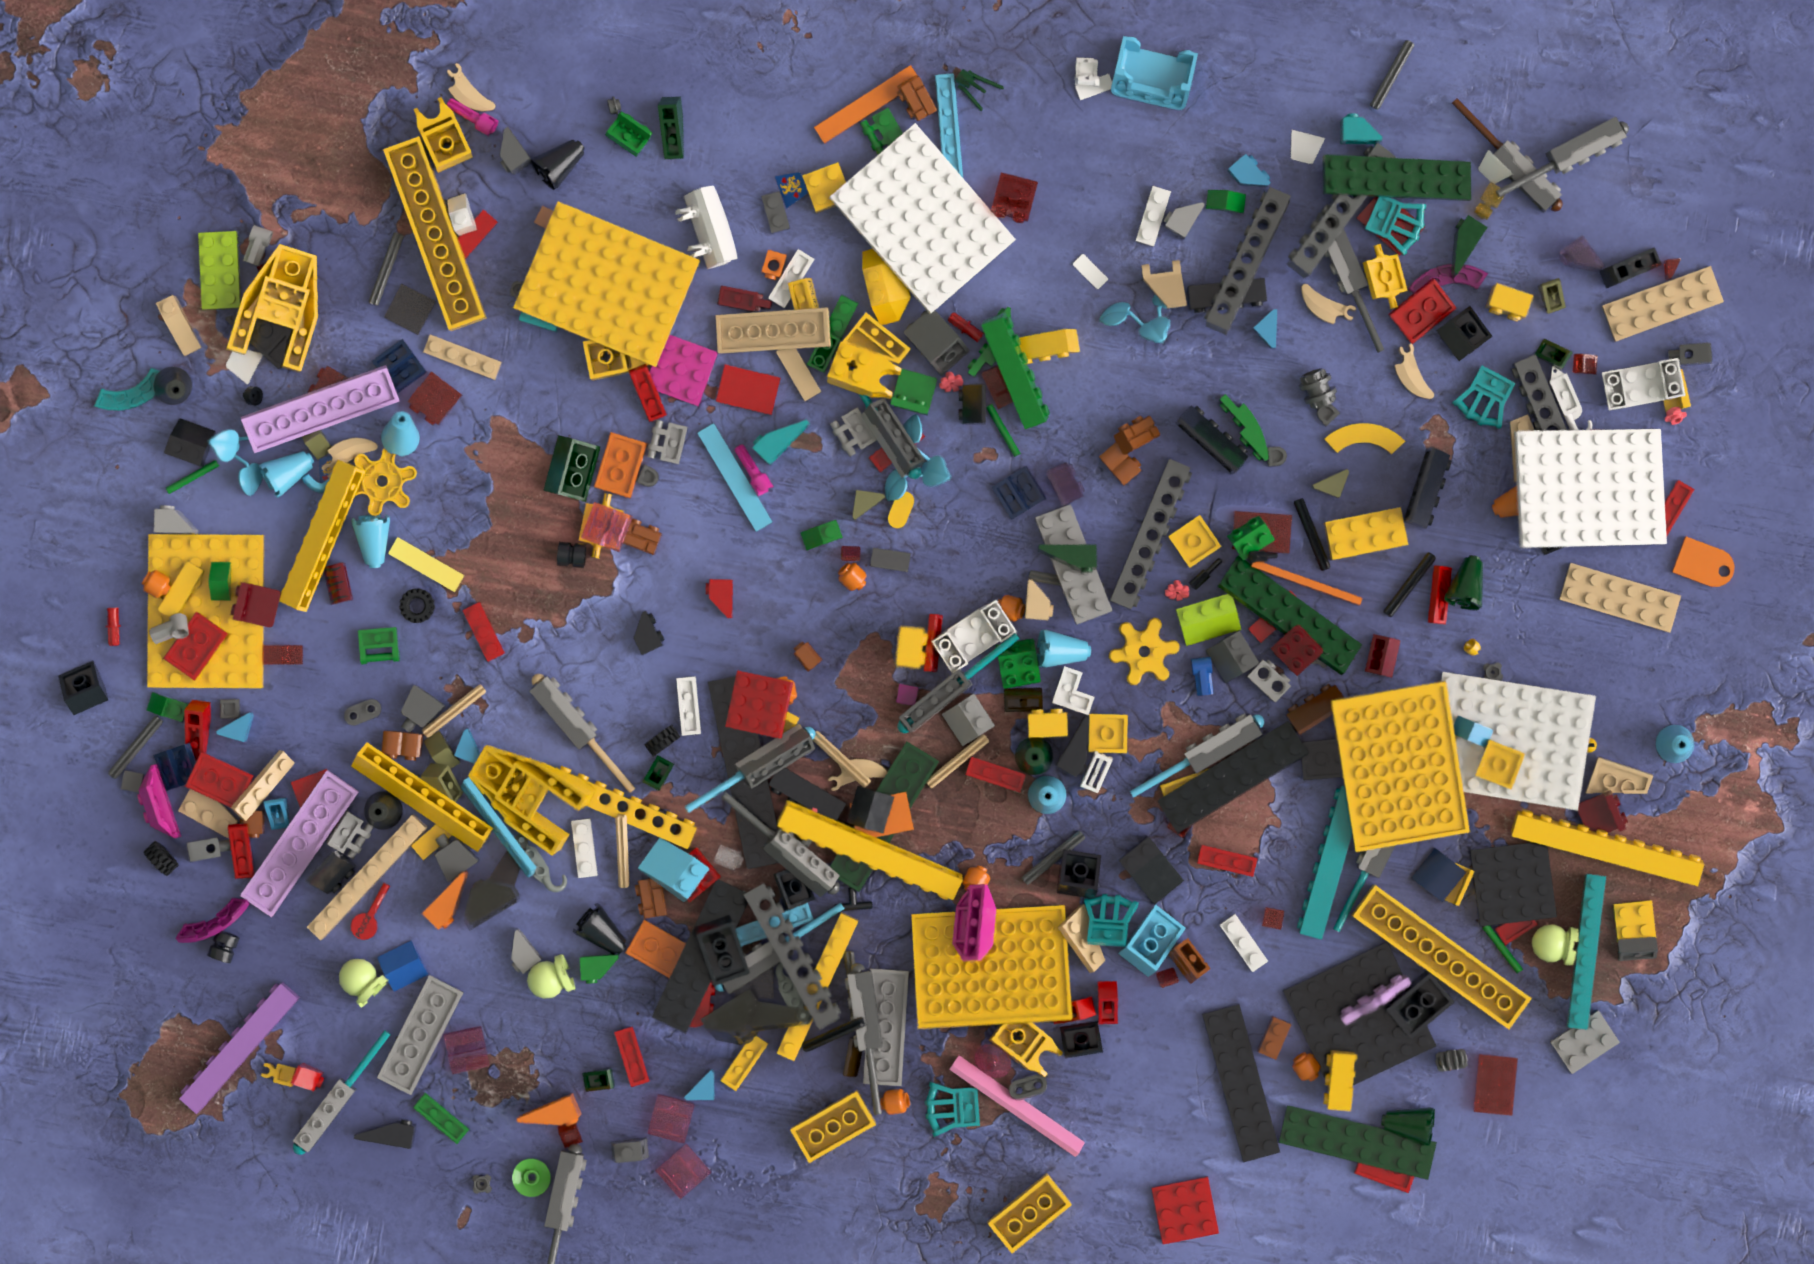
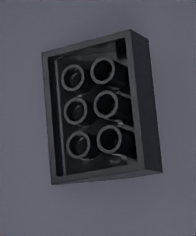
[1175,405,1248,475]
[1403,447,1452,529]

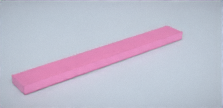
[949,1055,1085,1157]

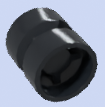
[557,541,587,568]
[207,931,240,963]

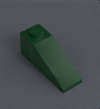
[658,96,684,159]
[1451,215,1488,278]
[1037,544,1097,573]

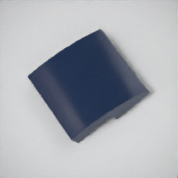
[372,339,427,394]
[992,466,1046,520]
[154,743,196,791]
[1411,848,1466,902]

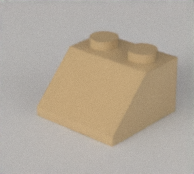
[1025,580,1053,620]

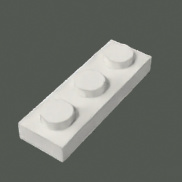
[1136,186,1171,247]
[768,249,815,309]
[676,677,701,736]
[571,818,598,878]
[1219,914,1268,972]

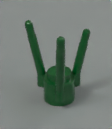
[955,69,1004,111]

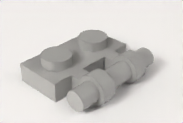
[830,407,877,457]
[647,420,688,464]
[326,810,373,859]

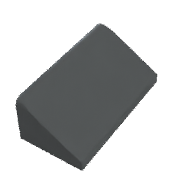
[870,548,911,572]
[1618,937,1658,961]

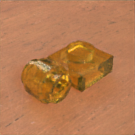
[1474,182,1505,220]

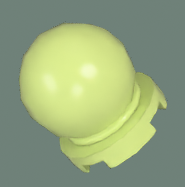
[1532,924,1579,965]
[527,954,575,999]
[339,959,388,1008]

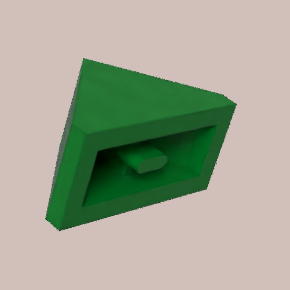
[1206,190,1246,214]
[208,562,231,601]

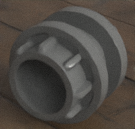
[1299,368,1337,409]

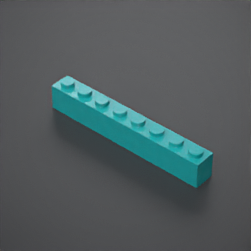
[1296,785,1352,940]
[1566,874,1606,1030]

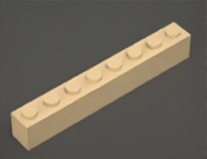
[307,814,428,940]

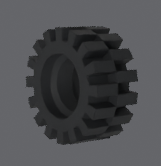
[399,588,435,623]
[644,725,681,757]
[143,841,179,876]

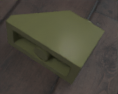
[421,763,463,802]

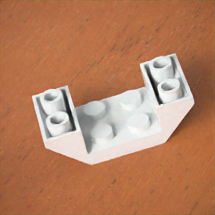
[1602,358,1686,410]
[931,600,1017,674]

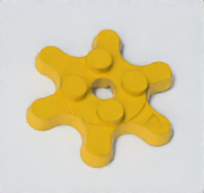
[354,448,417,516]
[1109,618,1180,685]

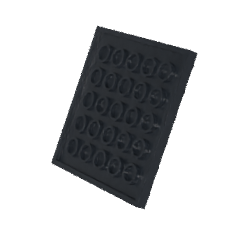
[1283,942,1436,1086]

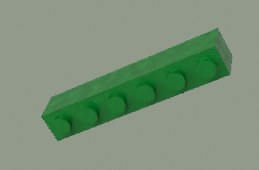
[981,312,1050,429]

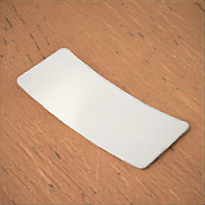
[1075,74,1112,100]
[1073,254,1108,289]

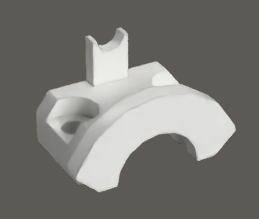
[1074,58,1099,87]

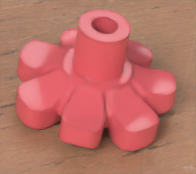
[939,371,964,392]
[1165,580,1189,601]

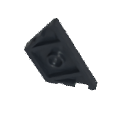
[225,314,292,370]

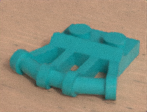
[1365,197,1426,256]
[1452,365,1516,429]
[1084,894,1139,947]
[925,1081,980,1137]

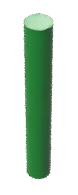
[986,404,1021,457]
[166,460,219,494]
[1482,926,1523,973]

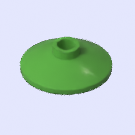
[512,1158,551,1197]

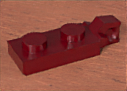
[717,285,772,312]

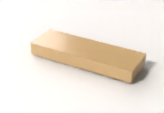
[776,349,821,401]

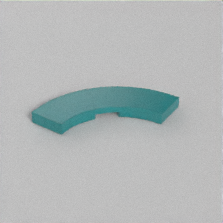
[94,368,160,411]

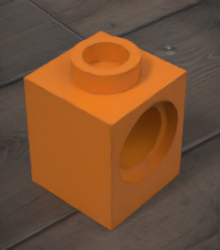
[762,250,787,280]

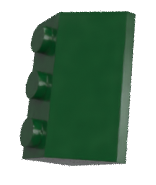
[543,435,601,502]

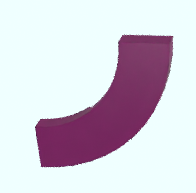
[1408,264,1488,293]
[175,898,250,943]

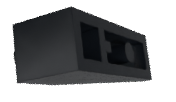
[1599,247,1662,289]
[354,1119,416,1149]

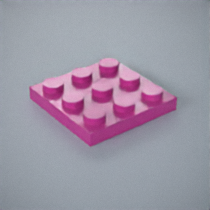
[650,335,718,407]

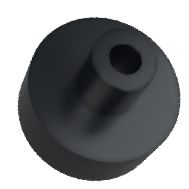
[243,386,263,406]

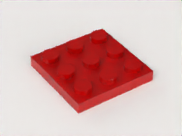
[725,670,793,739]
[1151,1176,1219,1245]

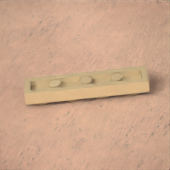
[423,335,502,380]
[231,750,295,821]

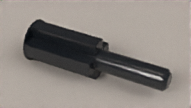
[1248,550,1278,563]
[1189,558,1222,591]

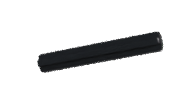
[1294,498,1330,571]
[1384,552,1436,617]
[802,1017,865,1052]

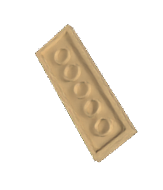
[1602,266,1724,342]
[716,308,831,354]
[1559,563,1681,633]

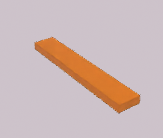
[814,65,917,144]
[1251,562,1362,606]

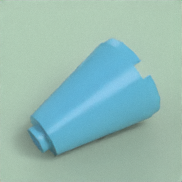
[381,412,420,456]
[258,451,314,498]
[352,514,390,568]
[1037,630,1091,668]
[1656,725,1694,763]
[1028,776,1066,814]

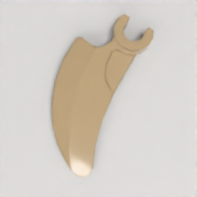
[447,64,495,112]
[1301,284,1356,324]
[1394,344,1434,399]
[321,438,378,478]
[828,759,888,791]

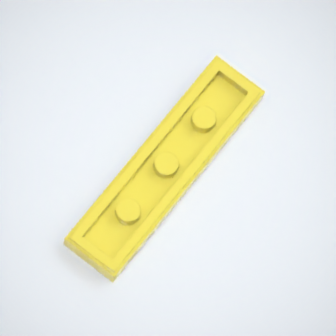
[388,537,465,592]

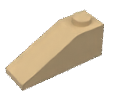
[156,295,202,356]

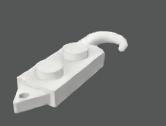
[1548,366,1592,430]

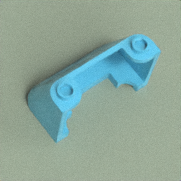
[1111,36,1198,110]

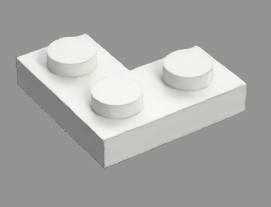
[1052,666,1094,715]

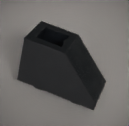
[634,611,665,655]

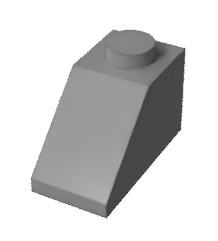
[1164,202,1205,239]
[511,929,543,974]

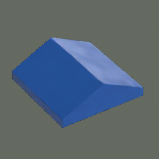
[377,940,429,992]

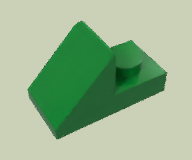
[801,520,843,551]
[146,692,188,722]

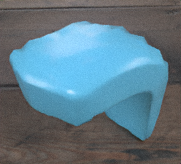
[302,474,330,493]

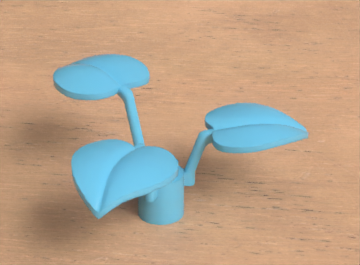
[1099,294,1170,343]
[208,410,263,496]
[885,414,951,501]

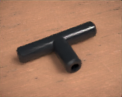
[834,887,873,911]

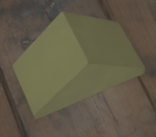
[1538,278,1566,314]
[302,430,332,460]
[1311,469,1349,498]
[852,490,886,520]
[423,731,461,769]

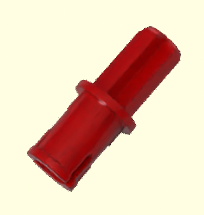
[948,312,984,343]
[106,608,121,646]

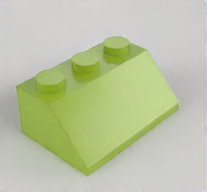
[1175,594,1241,646]

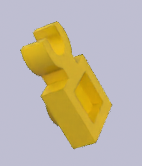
[261,1063,297,1087]

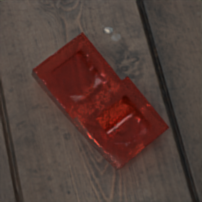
[981,365,1013,409]
[263,645,303,665]

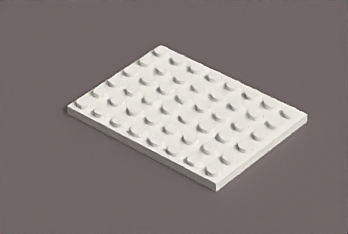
[829,123,1016,314]
[1514,429,1667,548]
[1441,672,1596,810]

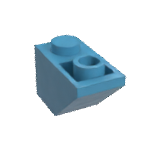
[1227,154,1271,187]

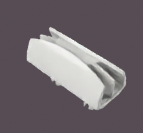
[676,186,738,270]

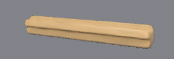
[422,684,486,738]
[813,731,871,787]
[926,734,989,788]
[616,814,630,888]

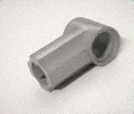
[243,225,273,266]
[149,613,189,644]

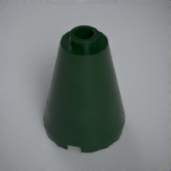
[1444,555,1483,611]
[1015,737,1053,775]
[1381,1107,1435,1146]

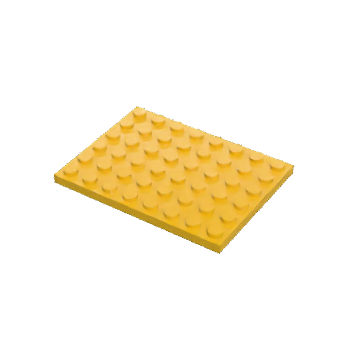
[513,201,700,367]
[147,534,264,688]
[1331,681,1470,852]
[911,905,1072,1029]

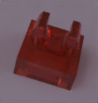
[1262,907,1285,930]

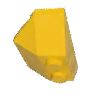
[862,249,911,325]

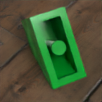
[580,954,619,984]

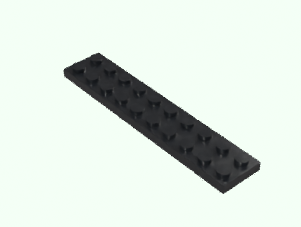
[708,676,778,870]

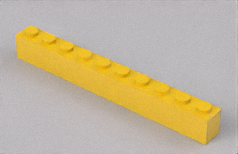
[777,800,963,900]
[1511,809,1704,886]

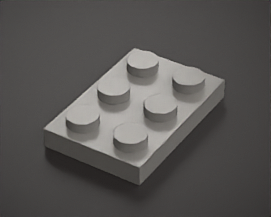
[1550,1010,1620,1074]

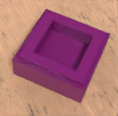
[896,684,918,706]

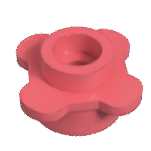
[1664,407,1687,425]

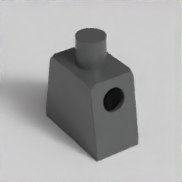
[1668,343,1712,365]
[400,685,446,733]
[435,834,479,882]
[187,837,231,862]
[611,1138,649,1163]

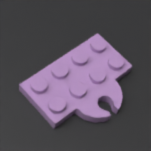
[1339,974,1411,1025]

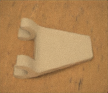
[1141,260,1187,308]

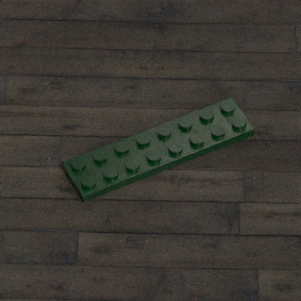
[1323,154,1471,201]
[1218,555,1362,676]
[830,741,939,892]
[1278,1105,1437,1180]

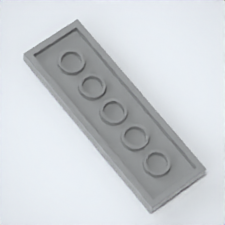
[1035,504,1112,625]
[863,968,909,1086]
[377,975,464,1095]

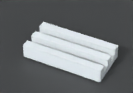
[1080,751,1113,793]

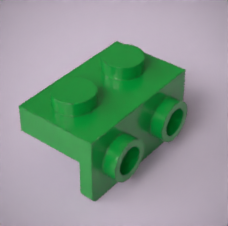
[605,111,652,157]
[1227,516,1275,560]

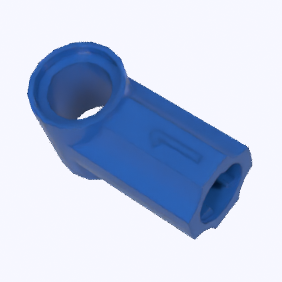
[1191,657,1213,696]

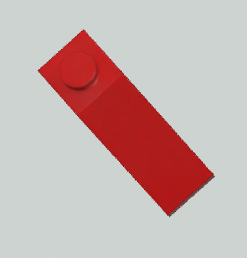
[184,700,211,761]

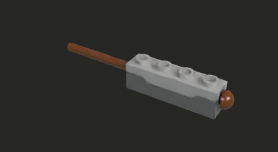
[1452,98,1563,213]

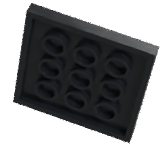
[1470,842,1557,927]

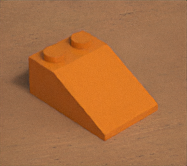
[422,871,469,930]
[517,1093,581,1126]

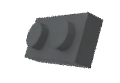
[761,191,790,234]

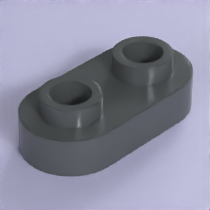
[344,699,382,726]
[1009,1075,1047,1101]

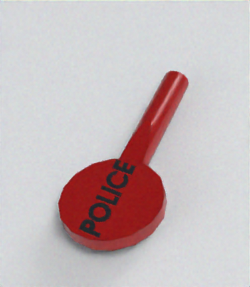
[351,883,390,940]

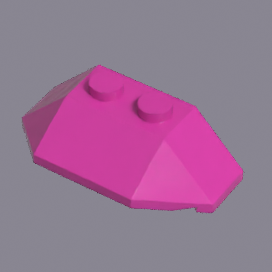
[137,764,181,839]
[952,884,996,961]

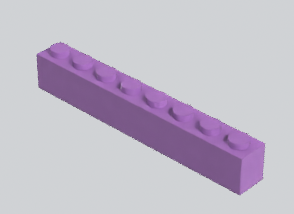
[179,983,300,1114]

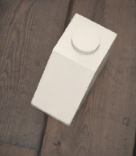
[447,194,477,236]

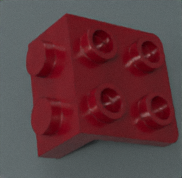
[231,582,281,628]
[1271,625,1323,676]
[1578,790,1628,832]

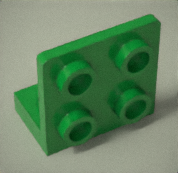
[890,369,937,416]
[996,638,1041,689]

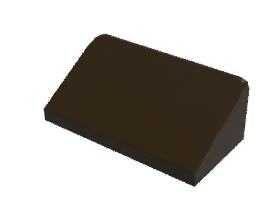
[1004,688,1043,712]
[843,1037,862,1077]

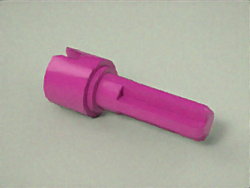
[447,98,499,136]
[735,444,774,496]

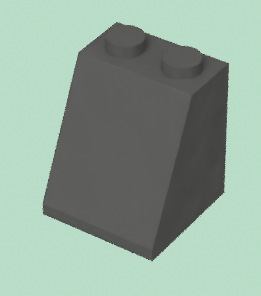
[903,310,970,376]

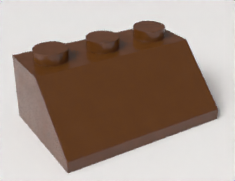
[1285,683,1345,735]

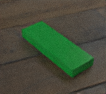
[413,1092,469,1144]

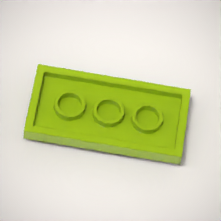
[198,231,241,310]

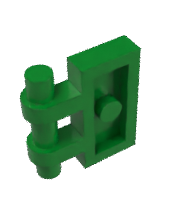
[860,108,903,155]

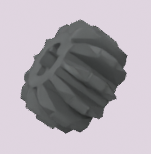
[1435,1049,1468,1072]

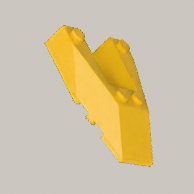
[226,244,318,373]
[468,745,596,856]

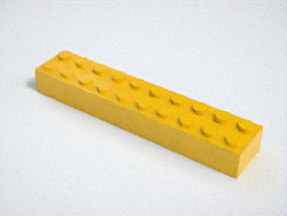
[383,136,487,331]
[1351,884,1532,1029]

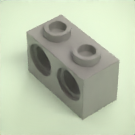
[1246,660,1291,703]

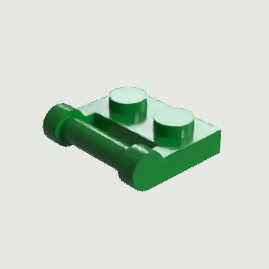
[358,627,400,665]

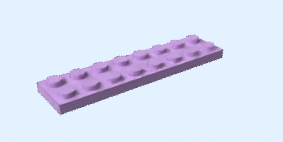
[241,365,399,453]
[240,770,359,918]

